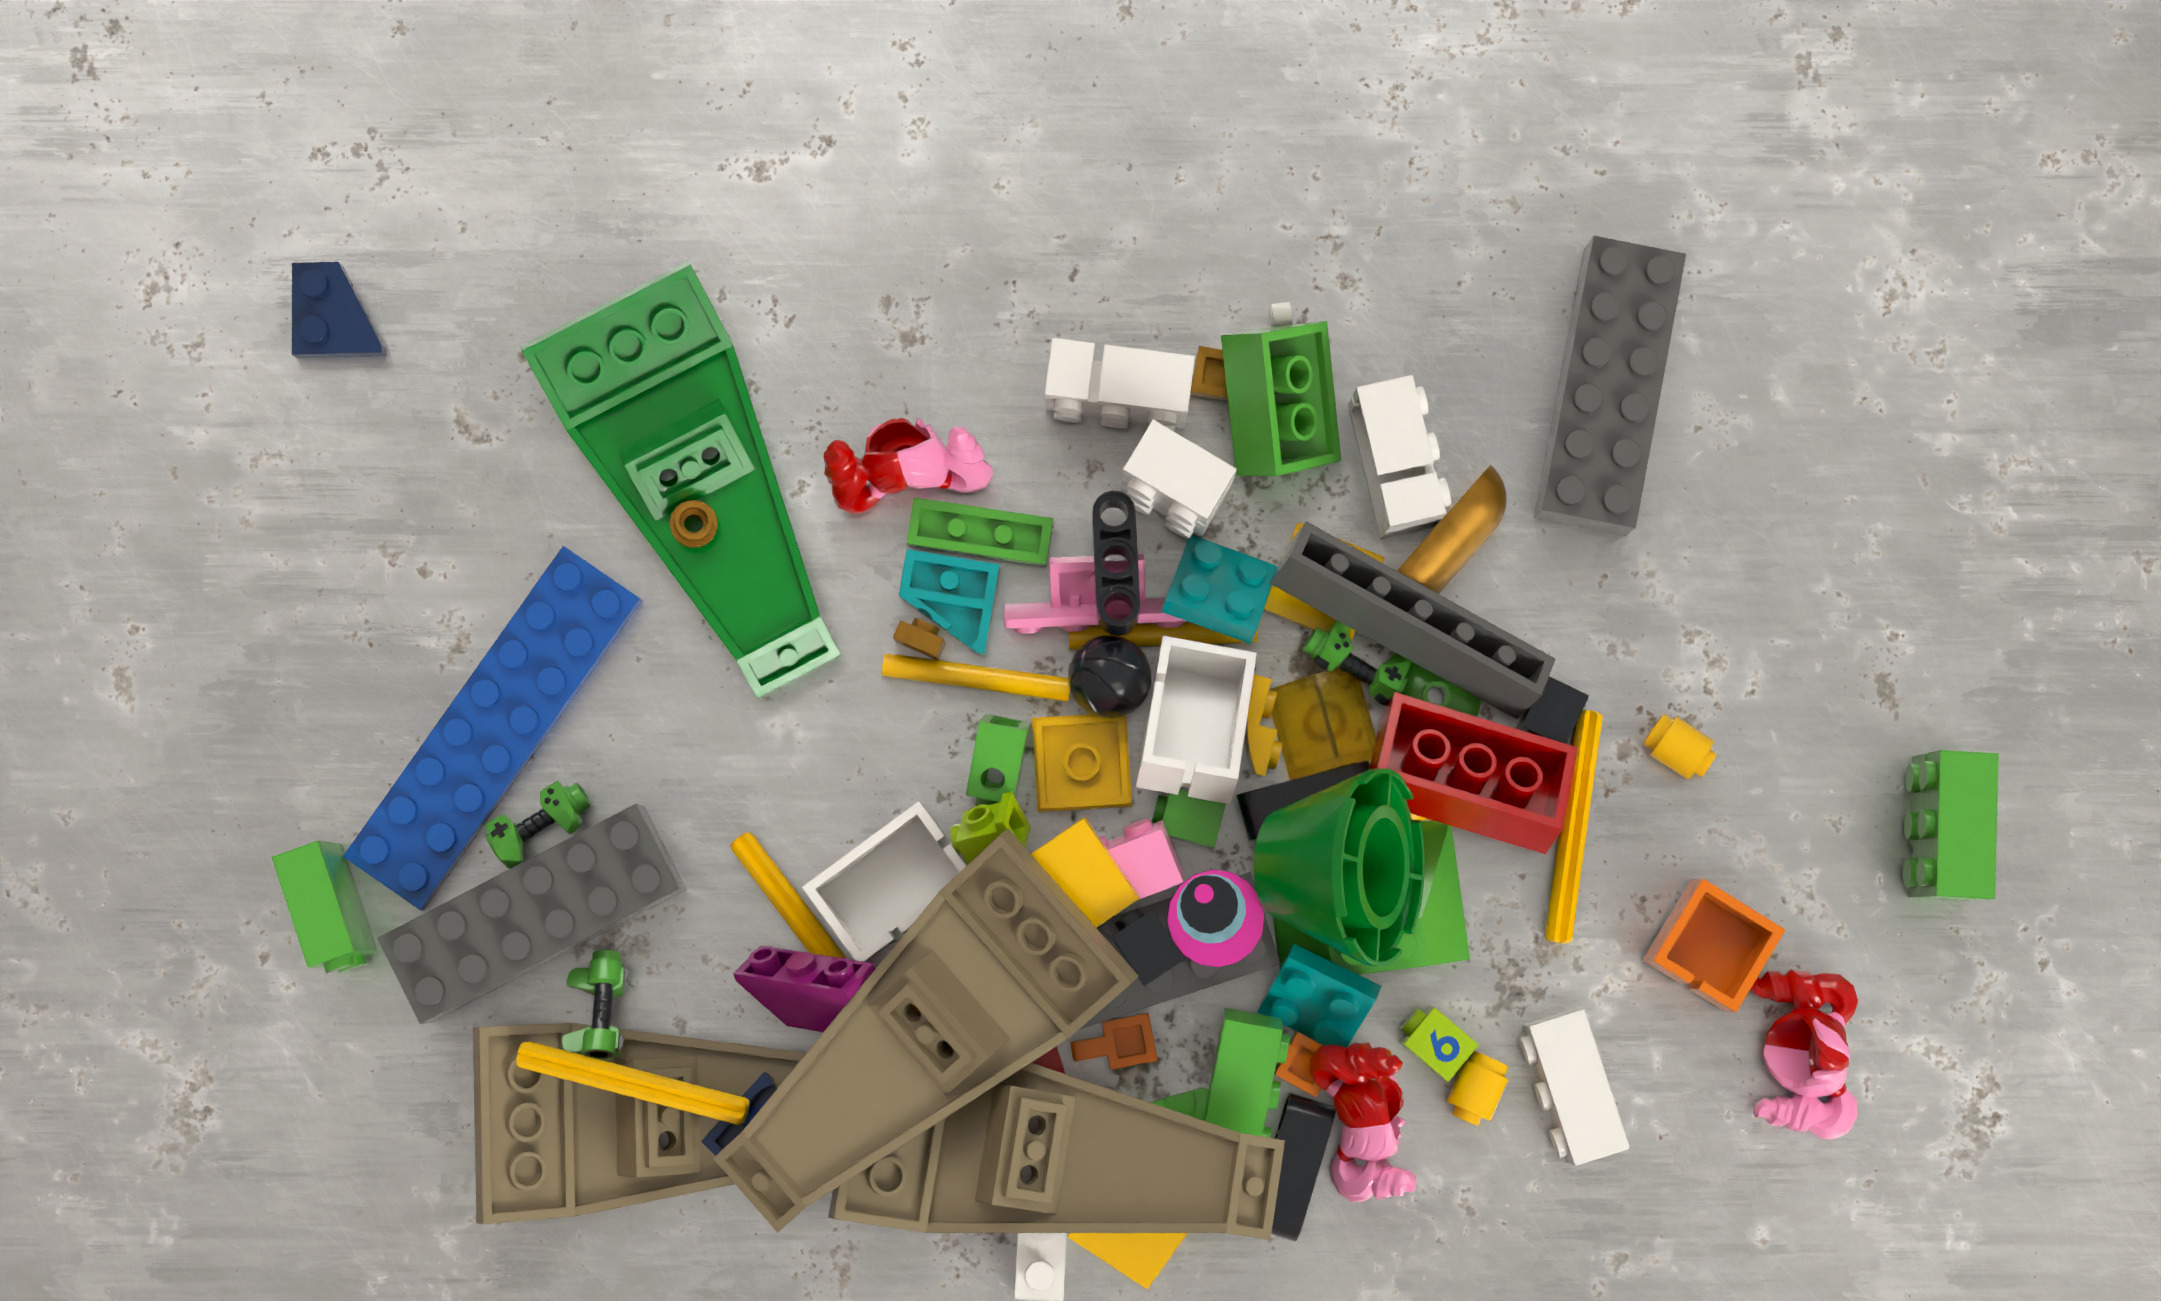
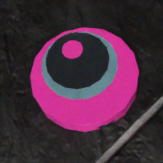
[1167,870,1265,967]

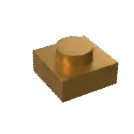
[1190,346,1228,402]
[893,618,946,660]

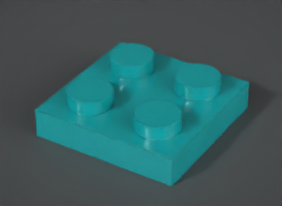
[1161,535,1277,644]
[1257,944,1381,1047]

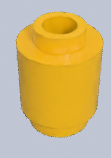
[1642,713,1717,780]
[1446,1051,1509,1126]

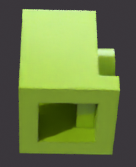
[950,791,1031,864]

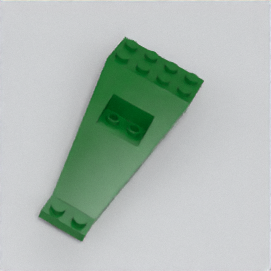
[520,260,841,698]

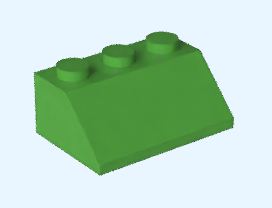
[1221,321,1341,476]

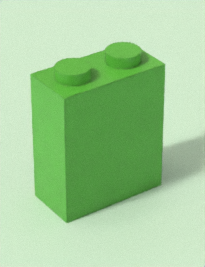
[271,841,378,974]

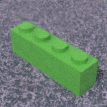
[1203,1008,1290,1138]

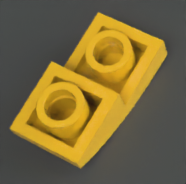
[1244,674,1283,777]

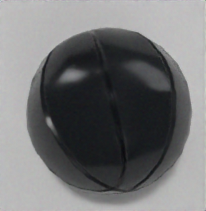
[1068,635,1151,719]

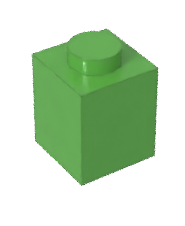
[1151,789,1226,849]

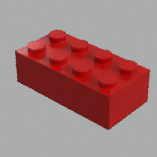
[1369,692,1578,854]

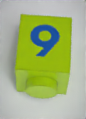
[1399,1006,1479,1082]

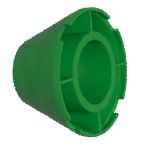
[1253,768,1425,967]

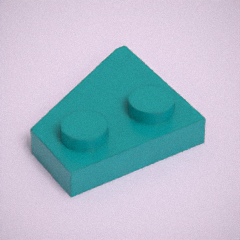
[899,549,1000,655]

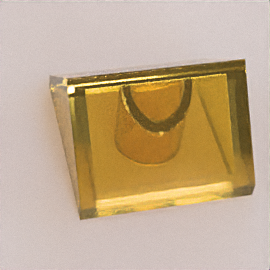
[1269,669,1376,780]

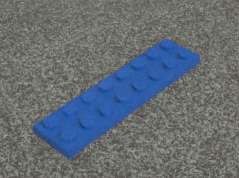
[343,546,643,910]

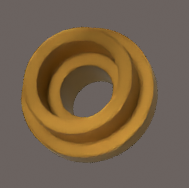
[670,500,718,548]

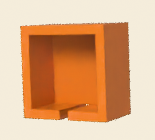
[1642,878,1786,1012]

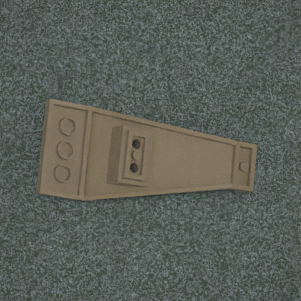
[713,829,1139,1233]
[473,1023,806,1224]
[828,1041,1285,1240]

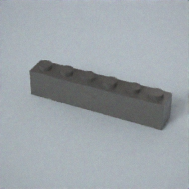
[1270,521,1556,719]

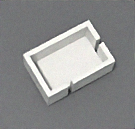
[1045,338,1195,432]
[1348,375,1451,539]
[1121,419,1237,539]
[1136,636,1257,804]
[802,801,967,962]

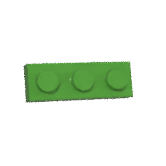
[906,497,1053,567]

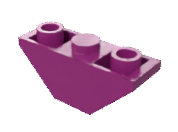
[733,946,875,1032]

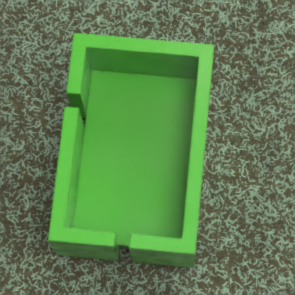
[1903,750,1999,901]

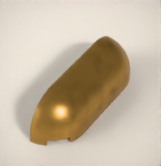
[1397,464,1507,594]

